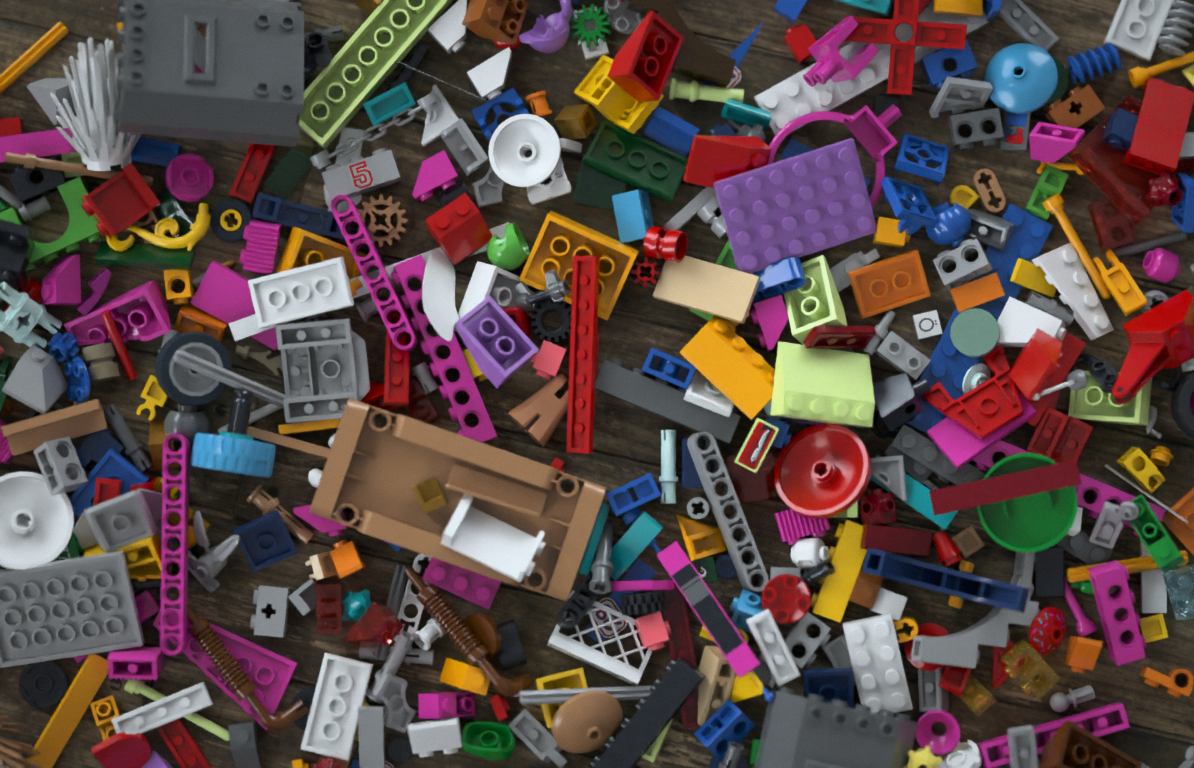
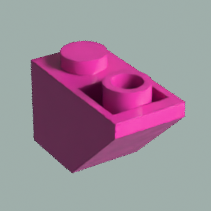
[412,150,459,202]
[750,295,789,352]
[418,691,475,719]

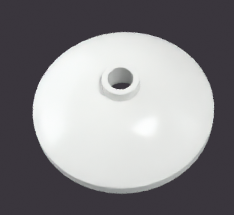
[489,114,561,187]

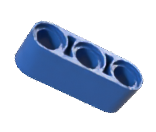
[751,257,806,305]

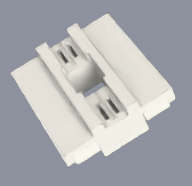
[526,157,571,205]

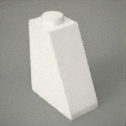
[995,297,1067,347]

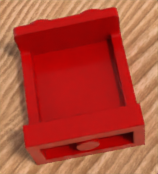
[81,163,160,240]

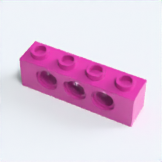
[1088,560,1147,666]

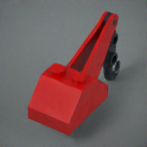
[1070,290,1194,405]

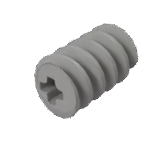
[1157,0,1194,56]

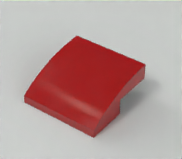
[1027,406,1095,464]

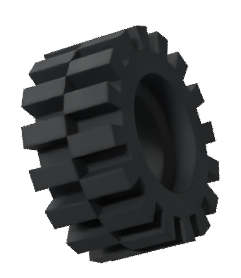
[531,299,571,344]
[620,591,666,615]

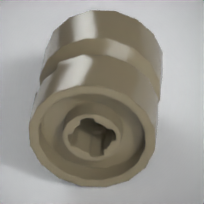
[82,343,120,383]

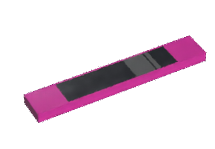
[656,541,760,678]

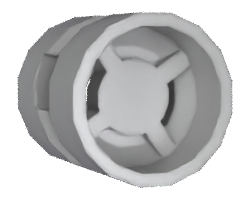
[696,195,727,238]

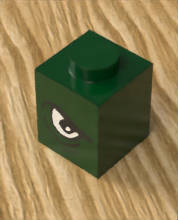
[691,556,718,583]

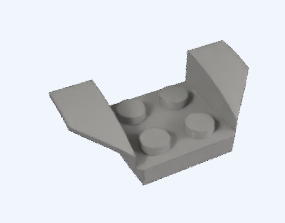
[73,488,163,553]

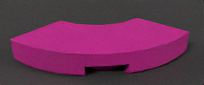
[610,580,674,591]

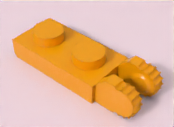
[1092,249,1148,317]

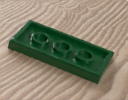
[583,119,688,203]

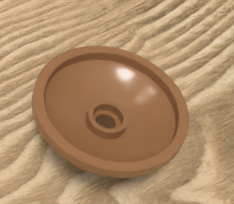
[552,690,623,754]

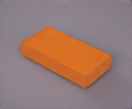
[950,272,1005,313]

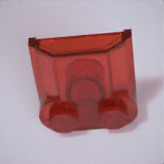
[724,448,780,504]

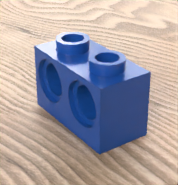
[606,473,661,516]
[694,699,755,761]

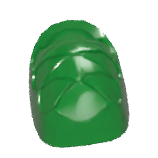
[461,721,516,760]

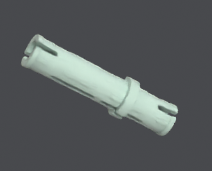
[659,430,678,504]

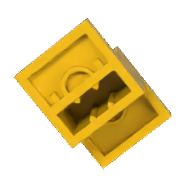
[574,54,664,134]

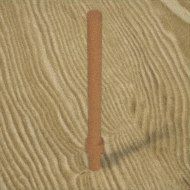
[5,152,153,186]

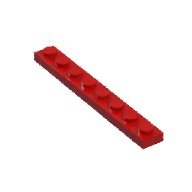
[566,256,600,454]

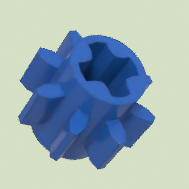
[47,332,80,362]

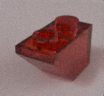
[344,601,404,648]

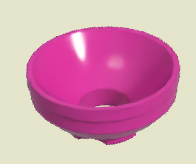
[915,710,960,755]

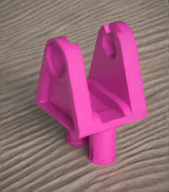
[803,16,878,87]

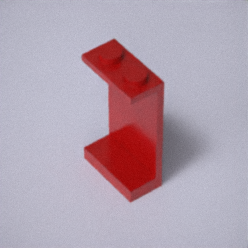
[1122,78,1194,176]

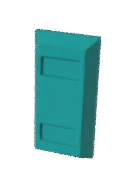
[363,82,416,126]
[721,99,772,131]

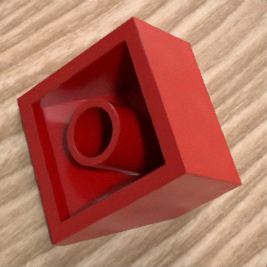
[426,193,493,266]

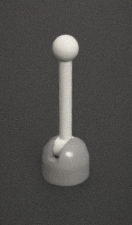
[1033,369,1087,401]

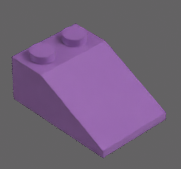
[454,295,539,388]

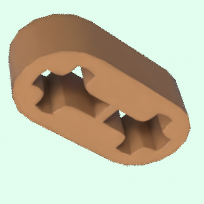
[972,168,1006,214]

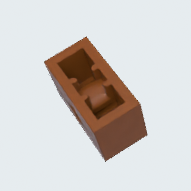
[1045,85,1105,128]

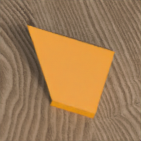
[676,515,726,561]

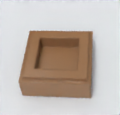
[951,525,985,559]

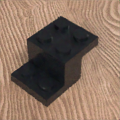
[0,219,35,290]

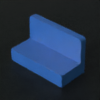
[644,106,700,157]

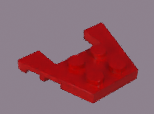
[921,344,1024,440]

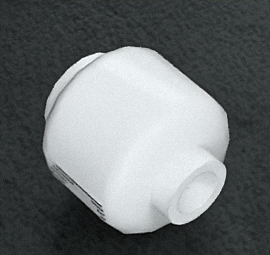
[791,538,829,570]

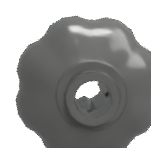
[164,403,210,449]

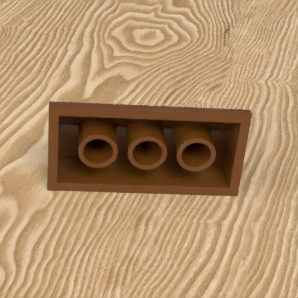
[1038,720,1142,768]

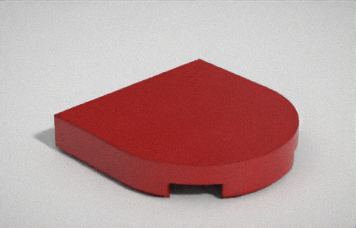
[91,732,151,768]

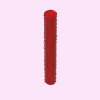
[100,310,138,380]

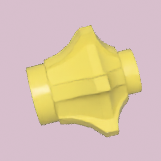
[904,746,943,768]

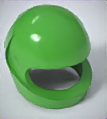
[487,222,530,271]

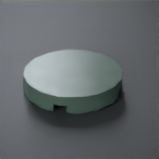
[950,309,1000,357]

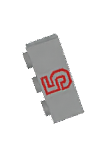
[322,148,402,201]

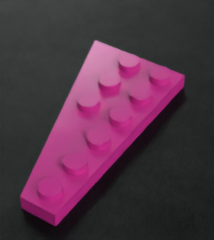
[153,608,298,731]

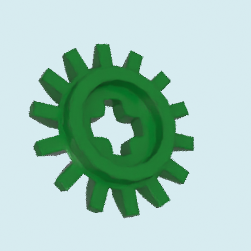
[570,4,612,48]

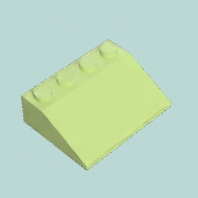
[770,342,875,428]

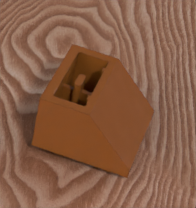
[462,0,529,44]

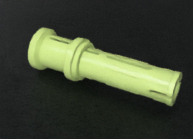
[669,78,744,103]

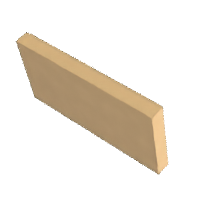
[653,256,760,324]

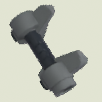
[515,270,570,313]

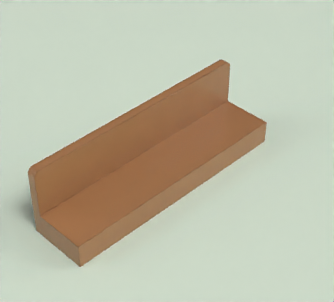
[1,399,108,456]
[446,464,547,518]

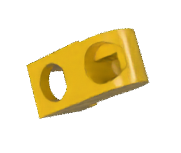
[1117,446,1165,494]

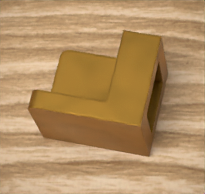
[554,104,598,139]
[412,477,447,514]

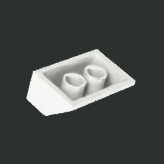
[453,261,528,332]

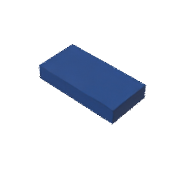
[131,137,181,168]

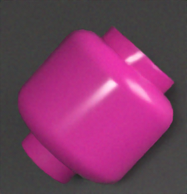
[1143,248,1181,283]

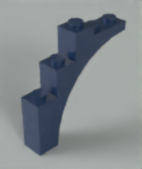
[862,548,1030,613]

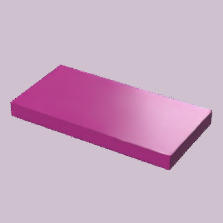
[191,260,292,351]
[927,390,1036,470]

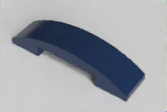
[252,192,352,241]

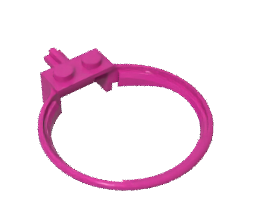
[767,104,902,208]

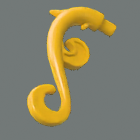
[106,203,211,252]

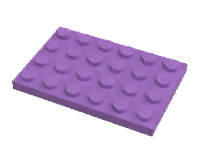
[713,138,877,274]

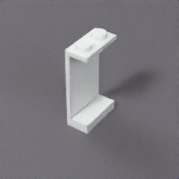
[441,494,546,582]

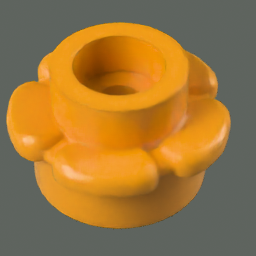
[1149,446,1174,466]

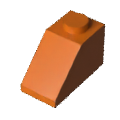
[330,539,366,578]
[1064,636,1102,674]

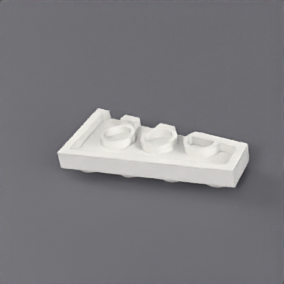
[1032,243,1114,340]

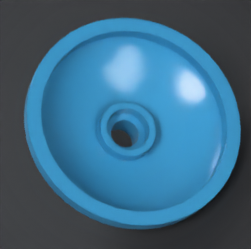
[984,43,1058,114]

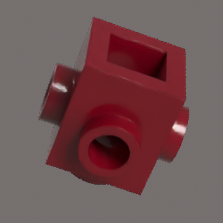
[859,489,896,526]

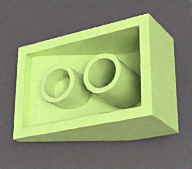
[784,255,848,345]
[1068,370,1152,426]

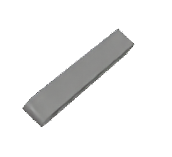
[687,432,769,592]

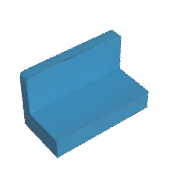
[612,189,654,243]

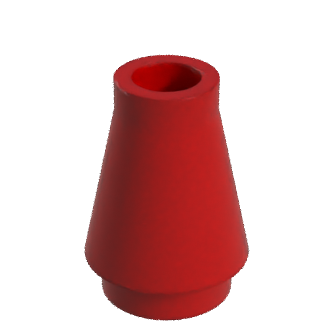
[932,530,963,568]

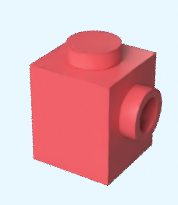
[530,340,567,380]
[635,612,671,652]

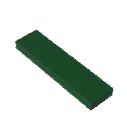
[95,241,196,270]

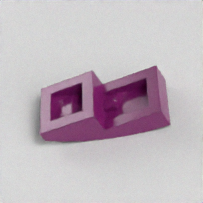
[75,267,111,316]

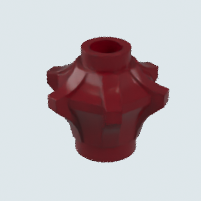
[1145,170,1183,207]

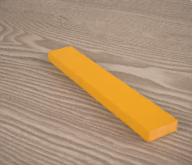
[27,653,109,768]

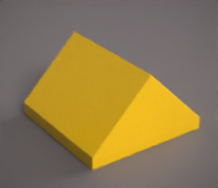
[535,667,588,728]

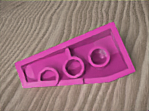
[64,280,171,346]

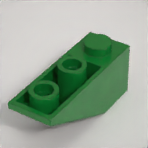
[1129,494,1186,574]

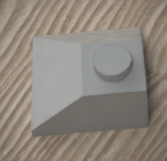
[2,345,69,414]

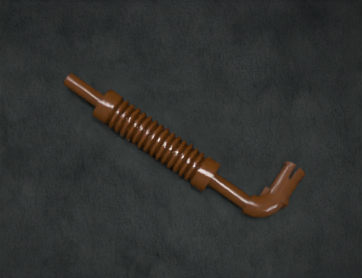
[404,566,534,697]
[187,604,310,730]

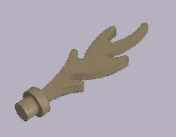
[235,345,283,376]

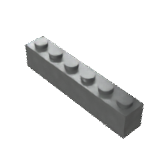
[595,358,741,444]

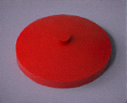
[774,424,871,519]

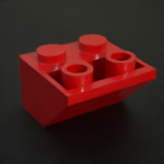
[1009,328,1063,401]

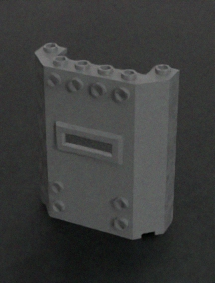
[113,0,304,147]
[754,686,918,768]

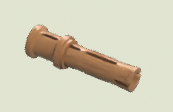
[246,484,315,545]

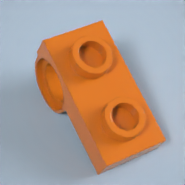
[1139,666,1194,699]

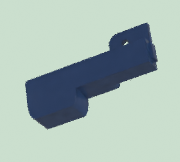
[40,429,125,494]

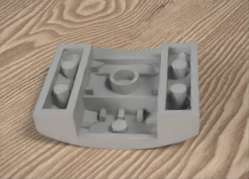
[275,318,370,423]

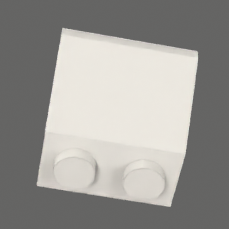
[408,717,462,757]

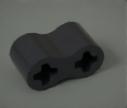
[496,619,528,671]

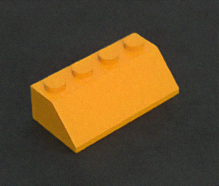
[679,316,775,420]

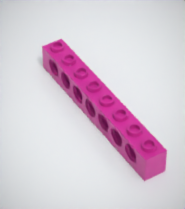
[391,255,497,442]
[970,440,1166,537]

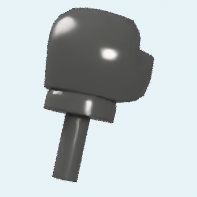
[727,119,766,142]

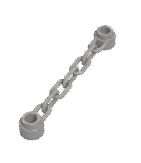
[310,92,438,170]

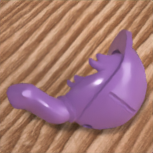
[519,0,573,53]

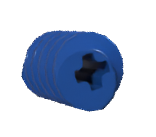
[1067,43,1122,85]

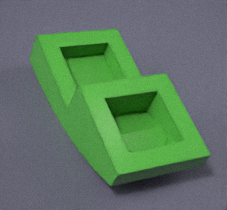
[1024,164,1069,222]

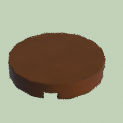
[463,613,502,661]

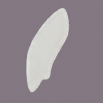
[422,249,459,341]

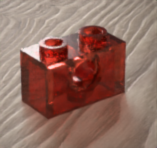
[315,582,342,634]

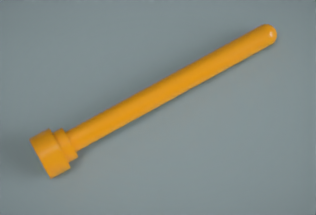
[1128,51,1194,88]
[1042,193,1111,300]

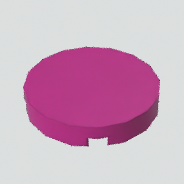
[164,153,214,202]

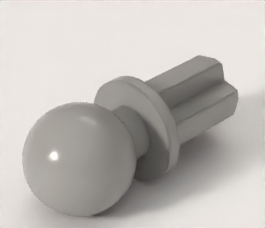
[1050,685,1095,712]

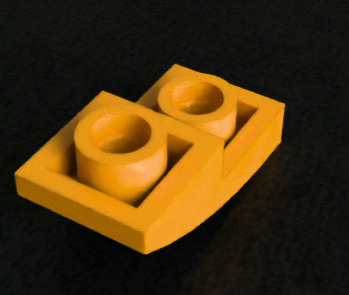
[90,695,122,741]

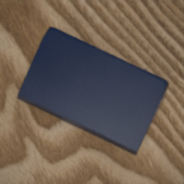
[682,439,712,488]

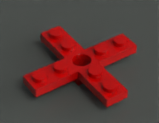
[844,0,967,95]

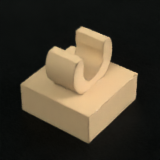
[305,551,338,580]

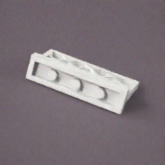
[547,590,652,686]

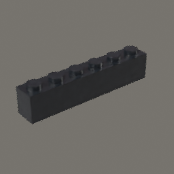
[589,658,706,768]

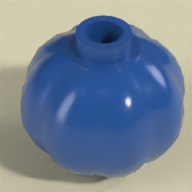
[926,201,972,248]

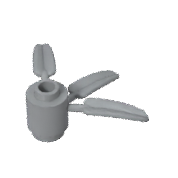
[161,510,240,581]

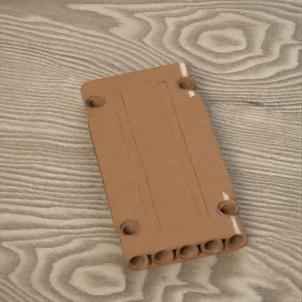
[309,398,606,602]

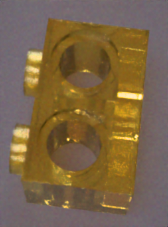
[1001,639,1061,699]

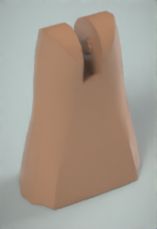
[508,373,569,447]

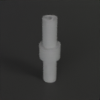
[864,310,896,356]

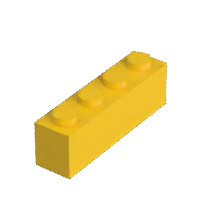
[810,520,867,623]

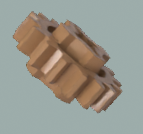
[356,194,408,248]

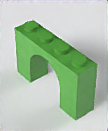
[0,176,103,273]

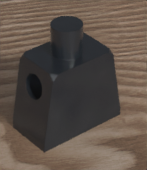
[873,373,932,431]

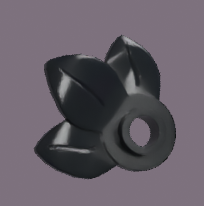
[304,32,332,74]

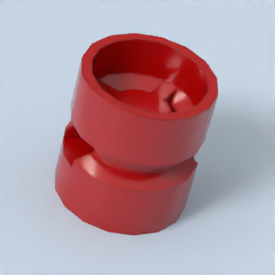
[643,226,688,263]

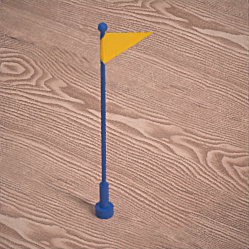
[622,507,774,703]

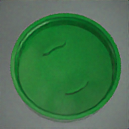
[977,453,1077,552]

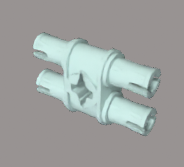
[0,282,62,349]

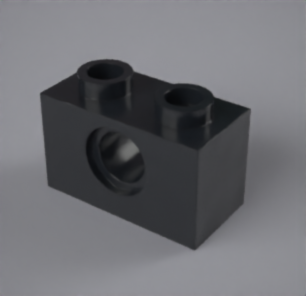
[9,156,68,205]

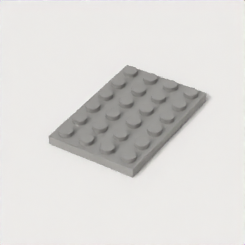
[0,550,145,668]

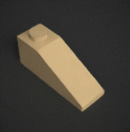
[698,646,736,726]

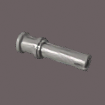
[366,631,414,704]

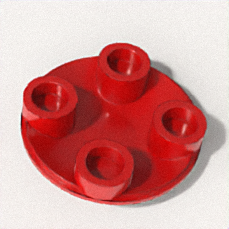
[762,574,811,624]

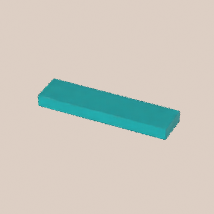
[870,454,959,530]

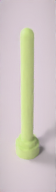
[124,678,230,741]

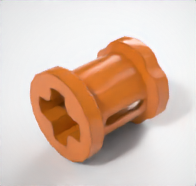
[526,91,553,119]

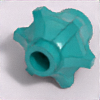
[341,589,378,626]

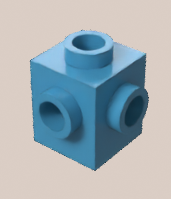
[730,589,765,633]

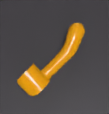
[1037,156,1091,175]

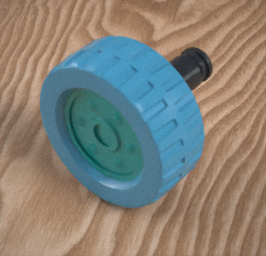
[191,390,276,478]

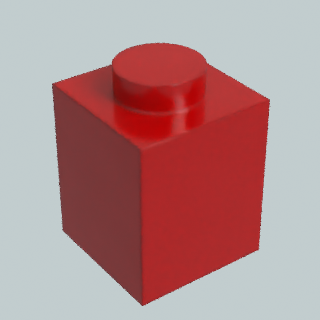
[783,24,817,65]

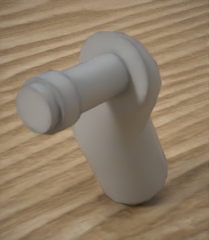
[1146,405,1162,439]

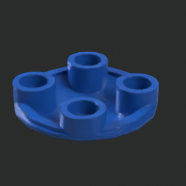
[64,357,91,404]

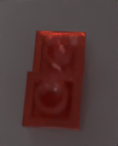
[404,373,440,424]

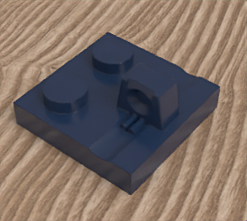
[233,509,298,573]
[803,667,854,708]

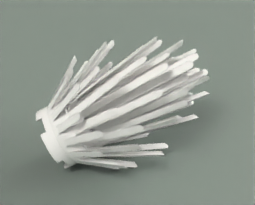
[50,37,142,171]

